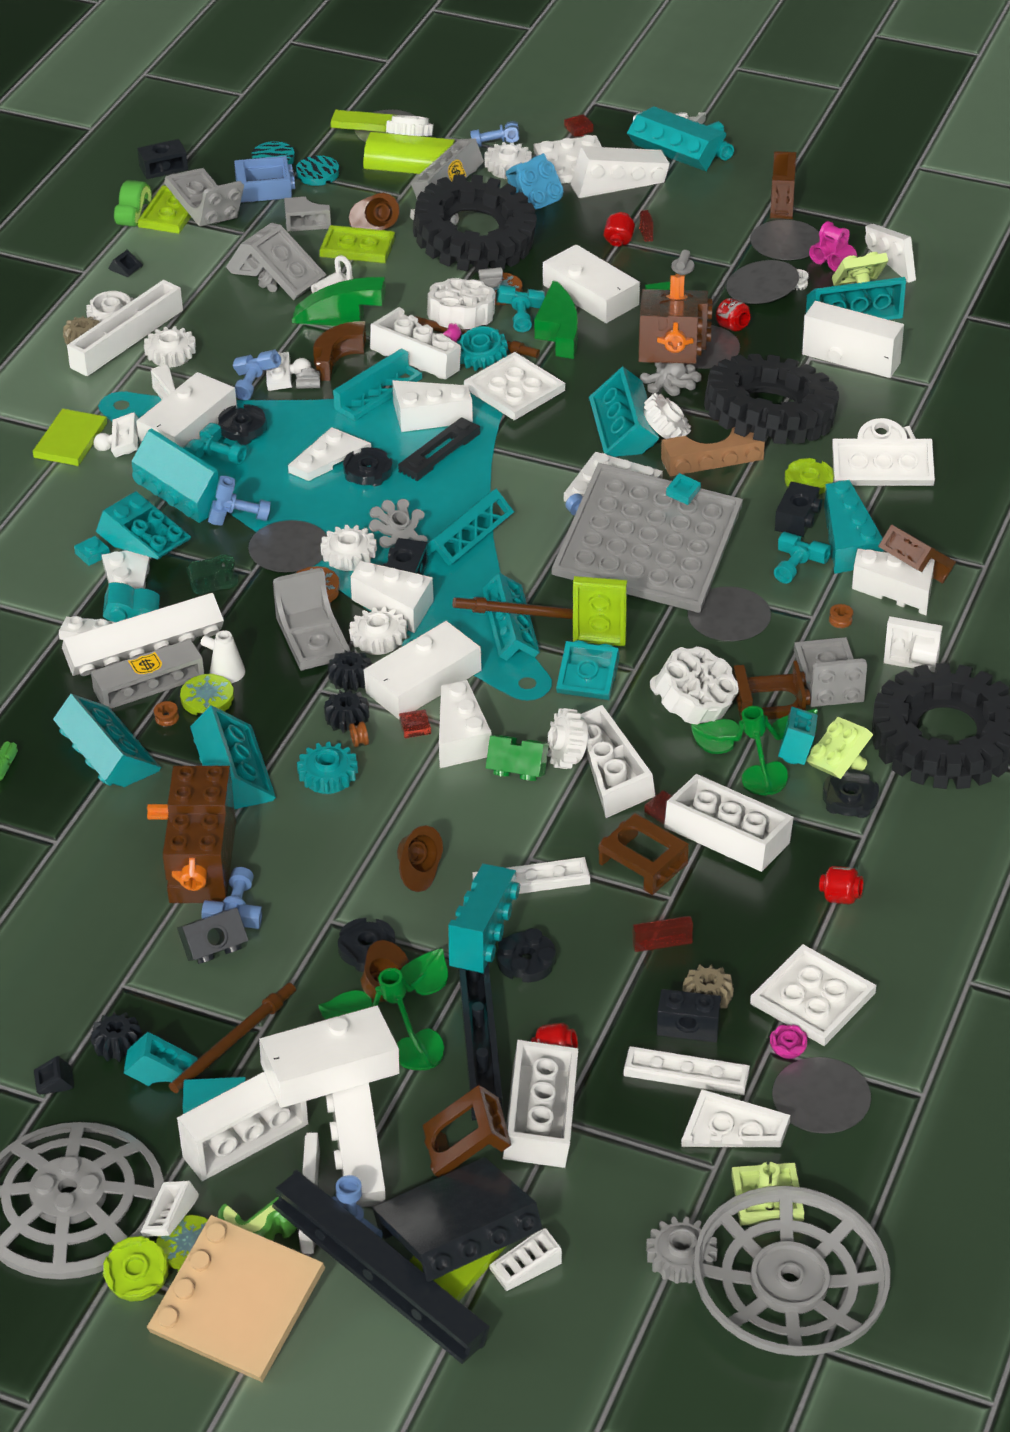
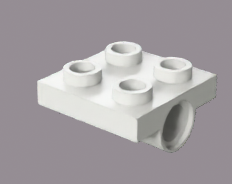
[884,616,942,672]

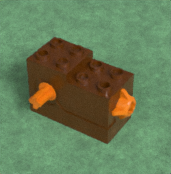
[639,274,712,363]
[147,766,236,903]

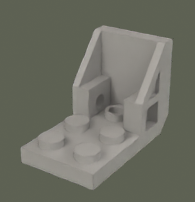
[226,223,326,300]

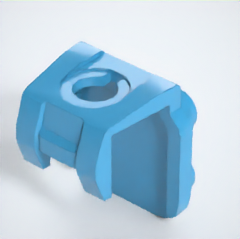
[506,153,563,209]

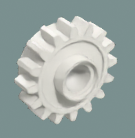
[386,115,433,136]
[485,142,532,179]
[86,291,133,323]
[144,326,196,367]
[644,393,691,439]
[321,525,377,571]
[349,607,407,655]
[548,708,588,769]

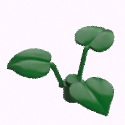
[691,706,818,796]
[318,948,448,1070]

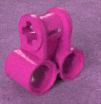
[809,221,857,272]

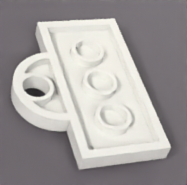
[832,418,935,486]

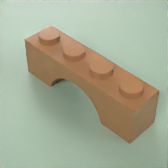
[661,427,765,476]

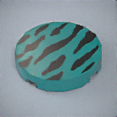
[252,141,295,164]
[296,156,339,186]

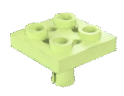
[832,252,888,286]
[806,717,873,779]
[732,1162,804,1226]

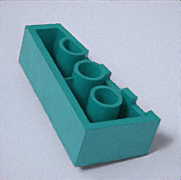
[824,480,884,574]
[448,863,520,973]

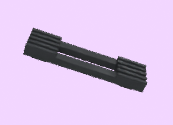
[398,417,480,481]

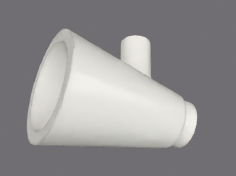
[201,631,245,683]

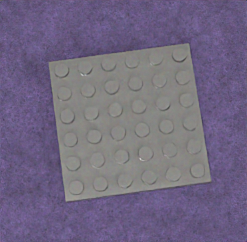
[552,463,743,613]

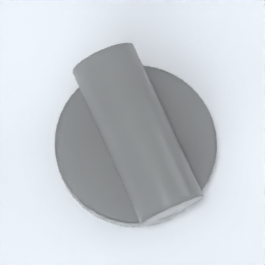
[672,250,694,275]
[479,267,503,288]
[258,269,277,292]
[296,368,320,389]

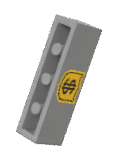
[410,138,484,198]
[91,639,204,709]

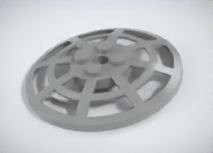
[0,1122,164,1279]
[693,1186,890,1356]

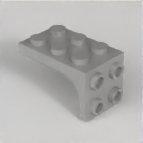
[164,168,244,227]
[273,568,351,671]
[794,637,867,707]

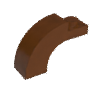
[313,321,366,381]

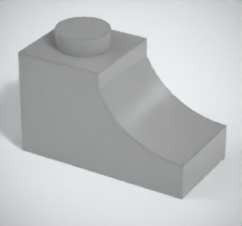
[284,197,331,231]

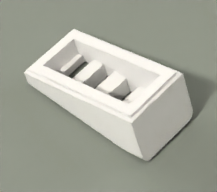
[151,364,175,400]
[140,1181,199,1237]
[489,1228,562,1291]

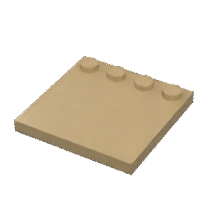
[147,1215,325,1382]

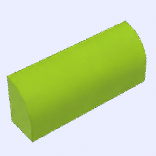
[363,132,455,174]

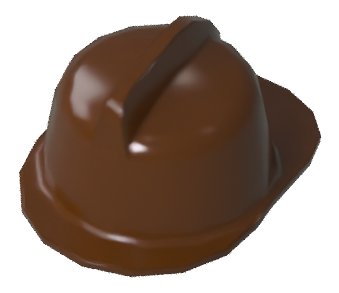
[349,193,400,230]
[397,825,443,892]
[361,940,409,1002]

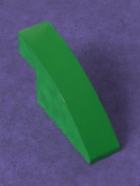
[292,277,386,326]
[534,281,578,359]

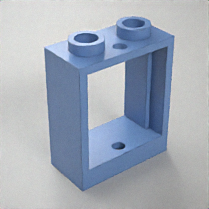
[234,156,295,203]

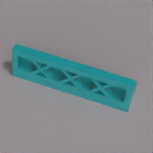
[333,348,422,421]
[428,488,514,566]
[482,572,540,661]

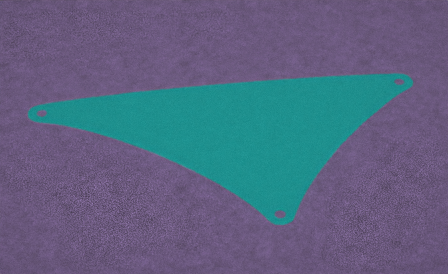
[98,392,552,701]

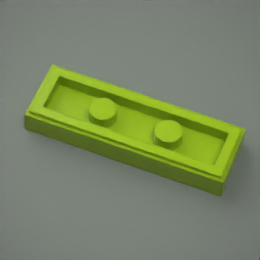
[331,110,393,132]

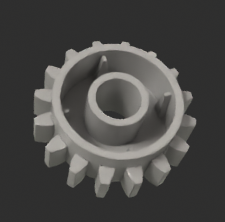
[646,1217,717,1284]

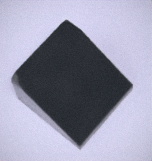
[108,250,143,278]
[34,1056,74,1095]

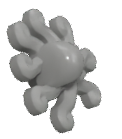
[640,362,701,396]
[369,499,428,548]

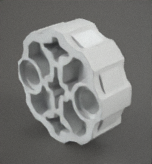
[427,278,495,330]
[655,646,739,725]

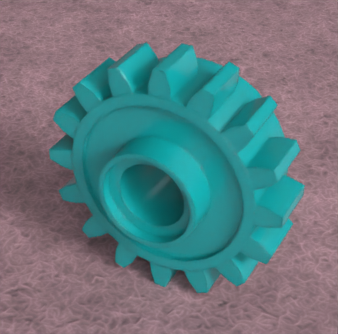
[457,326,508,371]
[297,742,358,794]

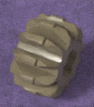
[63,315,99,345]
[683,964,734,1008]

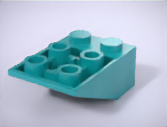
[96,491,191,559]

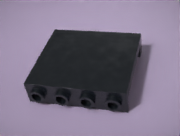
[372,1157,543,1282]

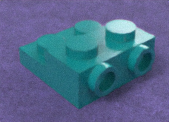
[556,640,620,700]

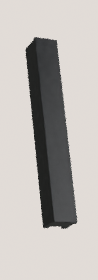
[458,962,503,1121]
[272,1169,490,1364]

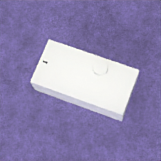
[543,244,640,323]
[802,301,904,378]
[136,372,237,448]
[364,621,482,720]
[664,774,793,872]
[259,1006,399,1108]
[503,1040,578,1168]
[177,1072,308,1181]

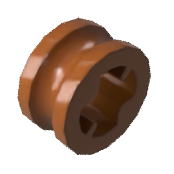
[829,604,853,628]
[153,701,179,726]
[349,721,369,748]

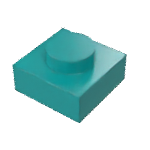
[666,473,701,505]
[74,536,110,566]

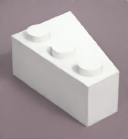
[392,380,473,432]
[852,549,935,615]
[350,561,433,633]
[439,680,492,768]

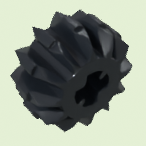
[328,649,372,692]
[324,689,370,734]
[90,1012,143,1063]

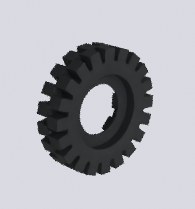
[413,174,536,272]
[704,354,839,444]
[871,663,1010,789]

